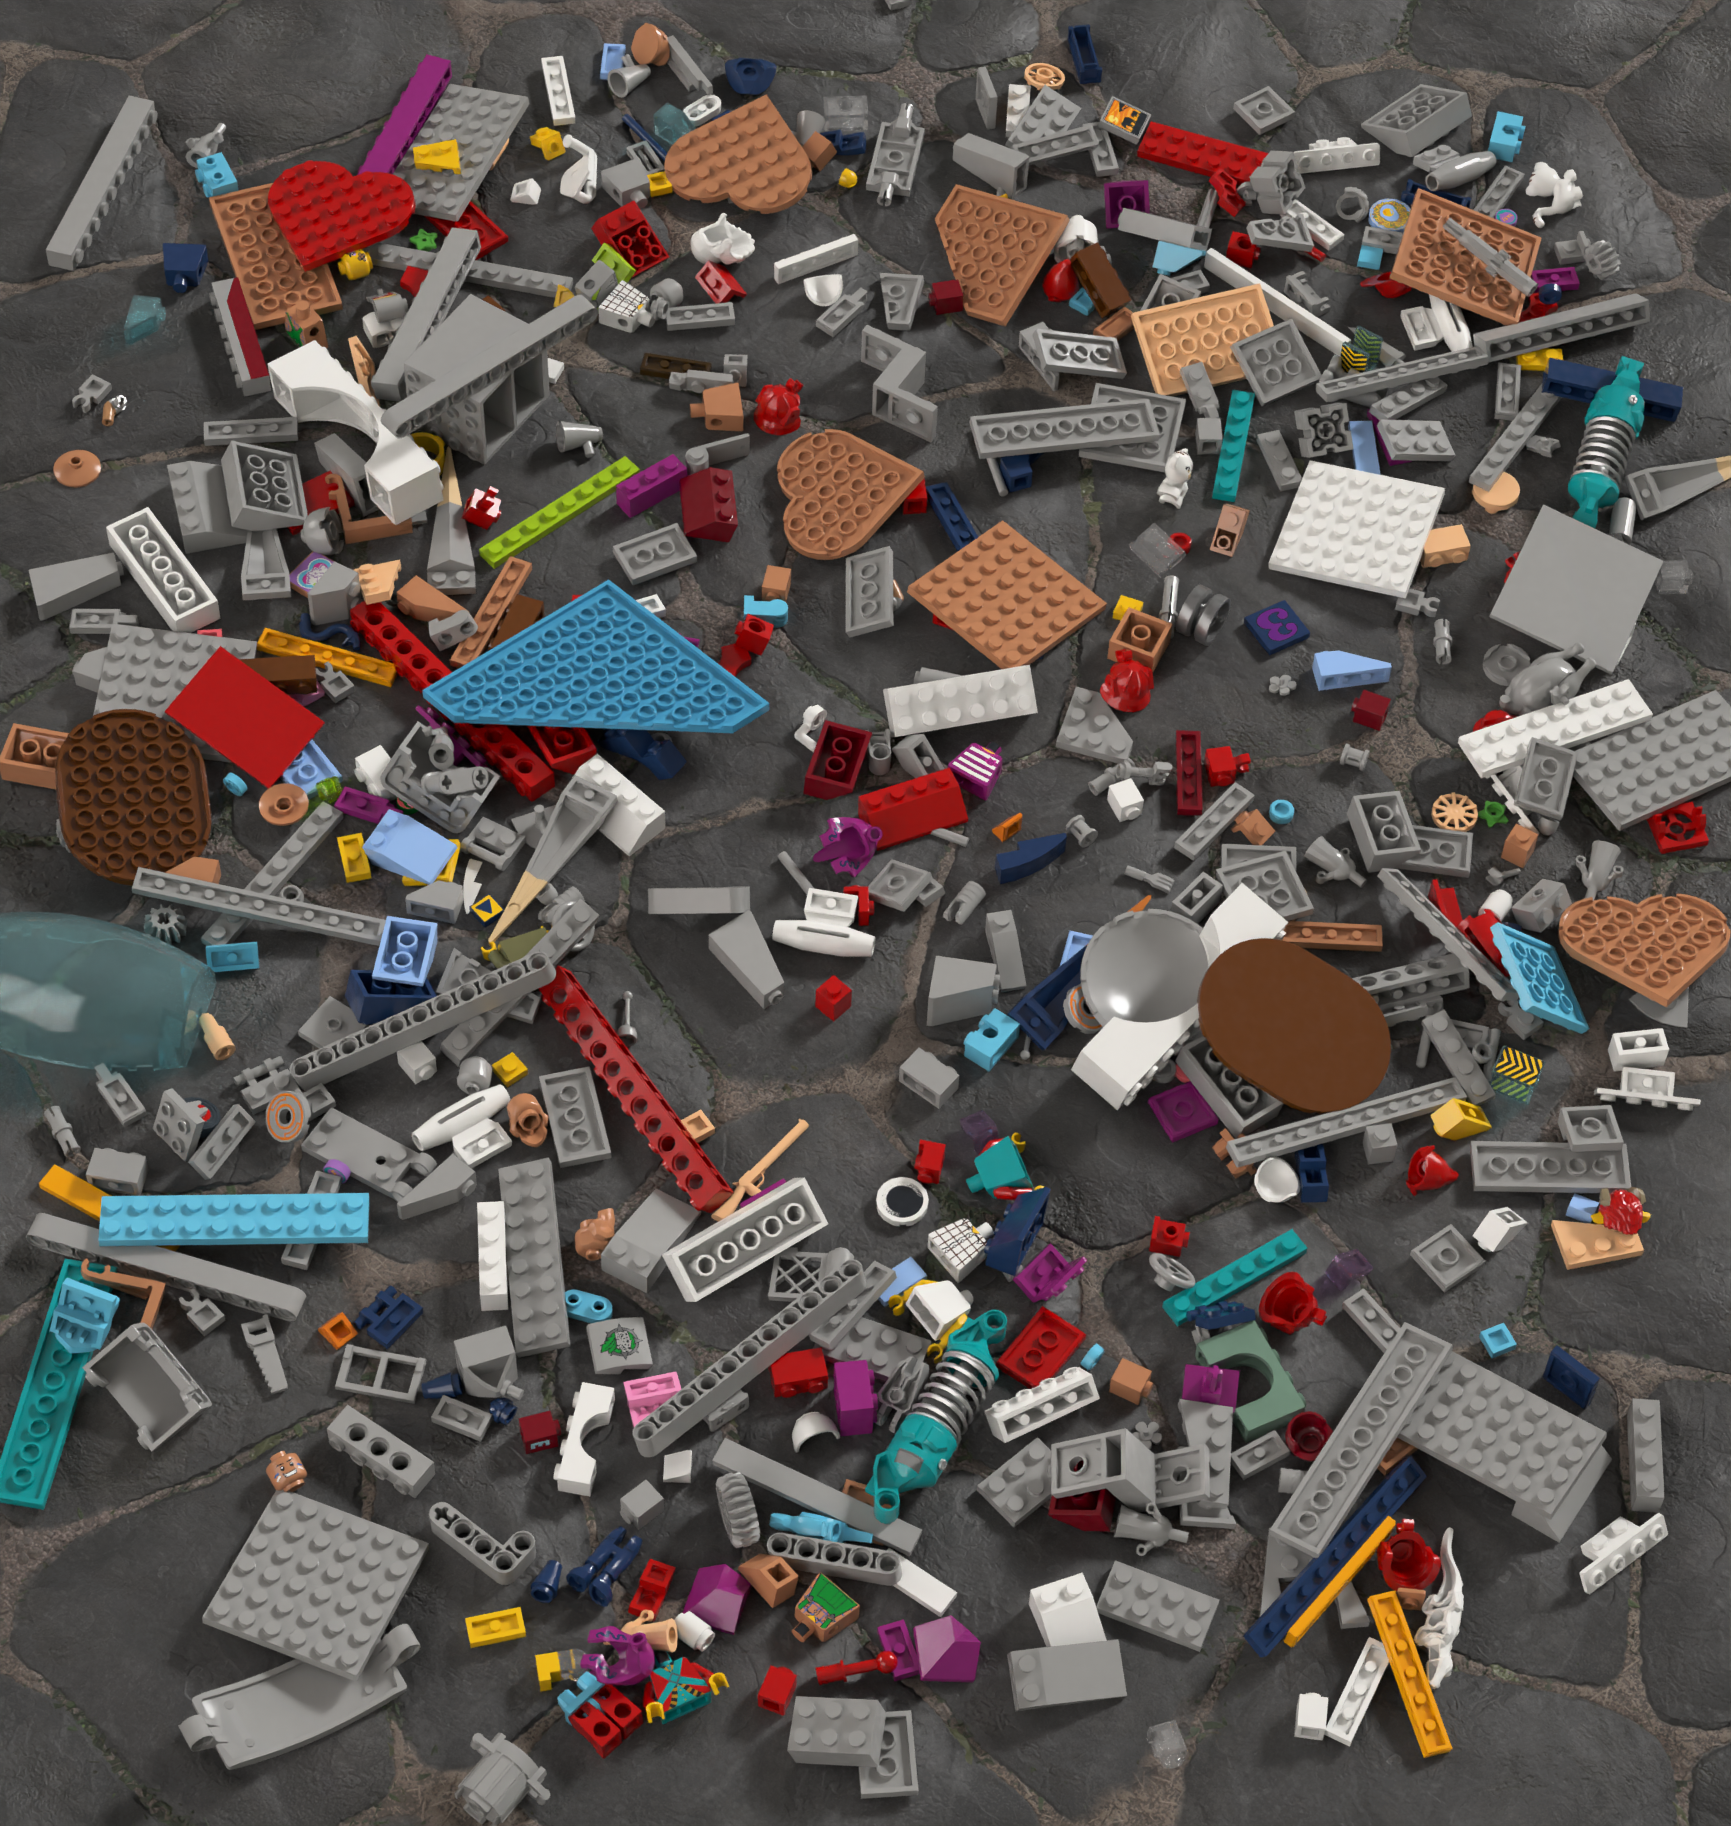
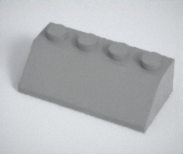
[1511,1445,1612,1543]

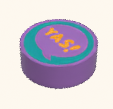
[1495,209,1517,227]
[323,1159,351,1183]

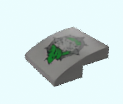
[586,1317,653,1374]

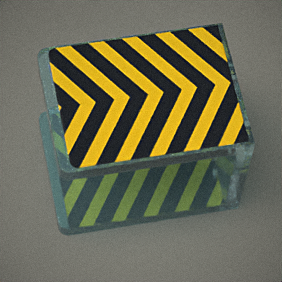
[1340,326,1383,373]
[1489,1046,1546,1105]

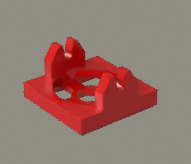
[1647,801,1709,854]

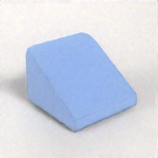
[1566,1193,1599,1224]

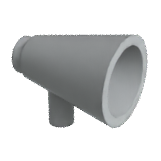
[608,54,651,98]
[791,110,826,146]
[555,421,603,458]

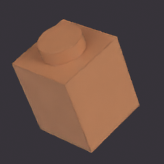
[802,131,837,172]
[762,565,791,602]
[1501,824,1538,868]
[1109,1358,1153,1405]

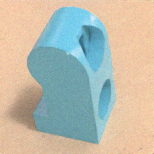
[744,595,788,628]

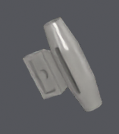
[1413,145,1496,191]

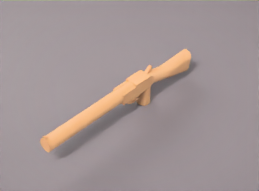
[711,1119,809,1222]

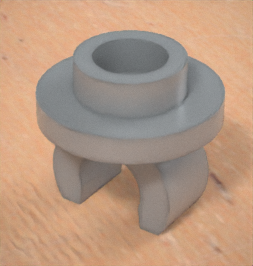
[1237,181,1258,206]

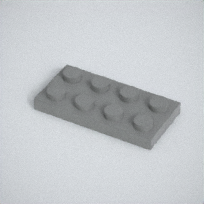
[1005,85,1081,169]
[1033,329,1127,379]
[846,546,893,638]
[539,1066,611,1168]
[813,1317,931,1381]
[1096,1560,1219,1652]

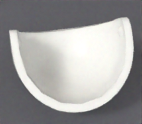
[804,274,843,306]
[1255,1157,1300,1203]
[792,1412,840,1453]

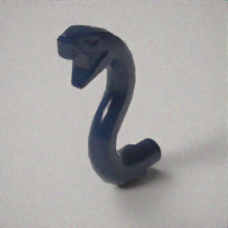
[299,613,361,651]

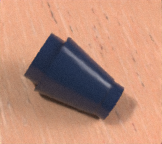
[422,1372,463,1399]
[531,1560,563,1603]

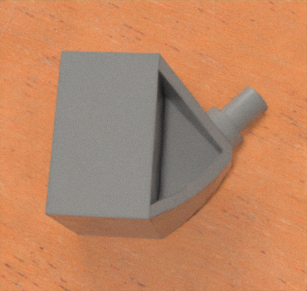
[454,1326,524,1400]

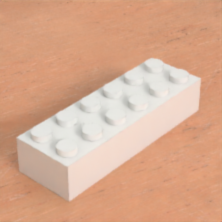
[106,507,221,633]
[883,665,1038,737]
[662,1177,828,1302]

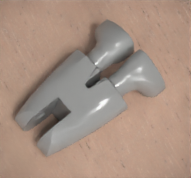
[1319,354,1388,408]

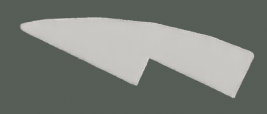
[463,859,482,914]

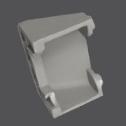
[380,721,500,833]
[82,1322,212,1452]

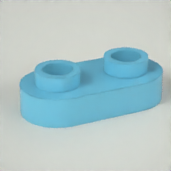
[565,1289,613,1324]

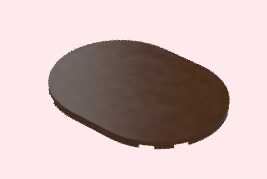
[55,709,211,886]
[1197,938,1391,1113]

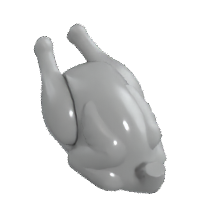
[1499,643,1596,716]

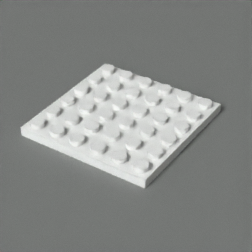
[1269,461,1445,598]

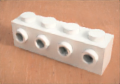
[985,1367,1100,1443]

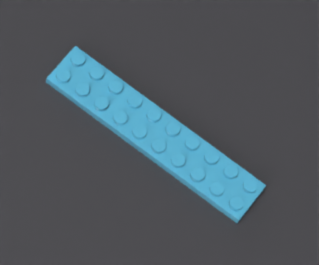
[98,1193,369,1246]

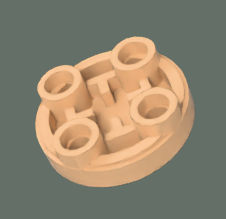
[1472,472,1520,514]

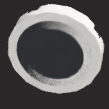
[876,1177,929,1226]

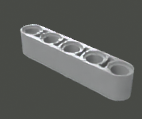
[767,1533,902,1586]

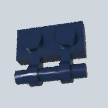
[353,1285,423,1349]
[1186,1301,1256,1330]

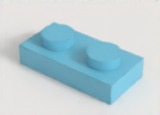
[206,942,259,973]

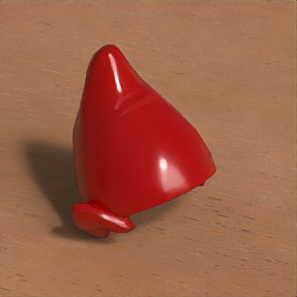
[1042,259,1080,303]
[1406,1145,1459,1196]

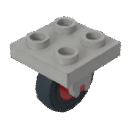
[153,1088,220,1161]

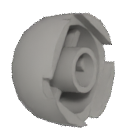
[301,507,344,555]

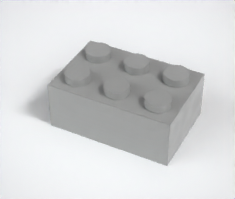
[787,1696,886,1767]

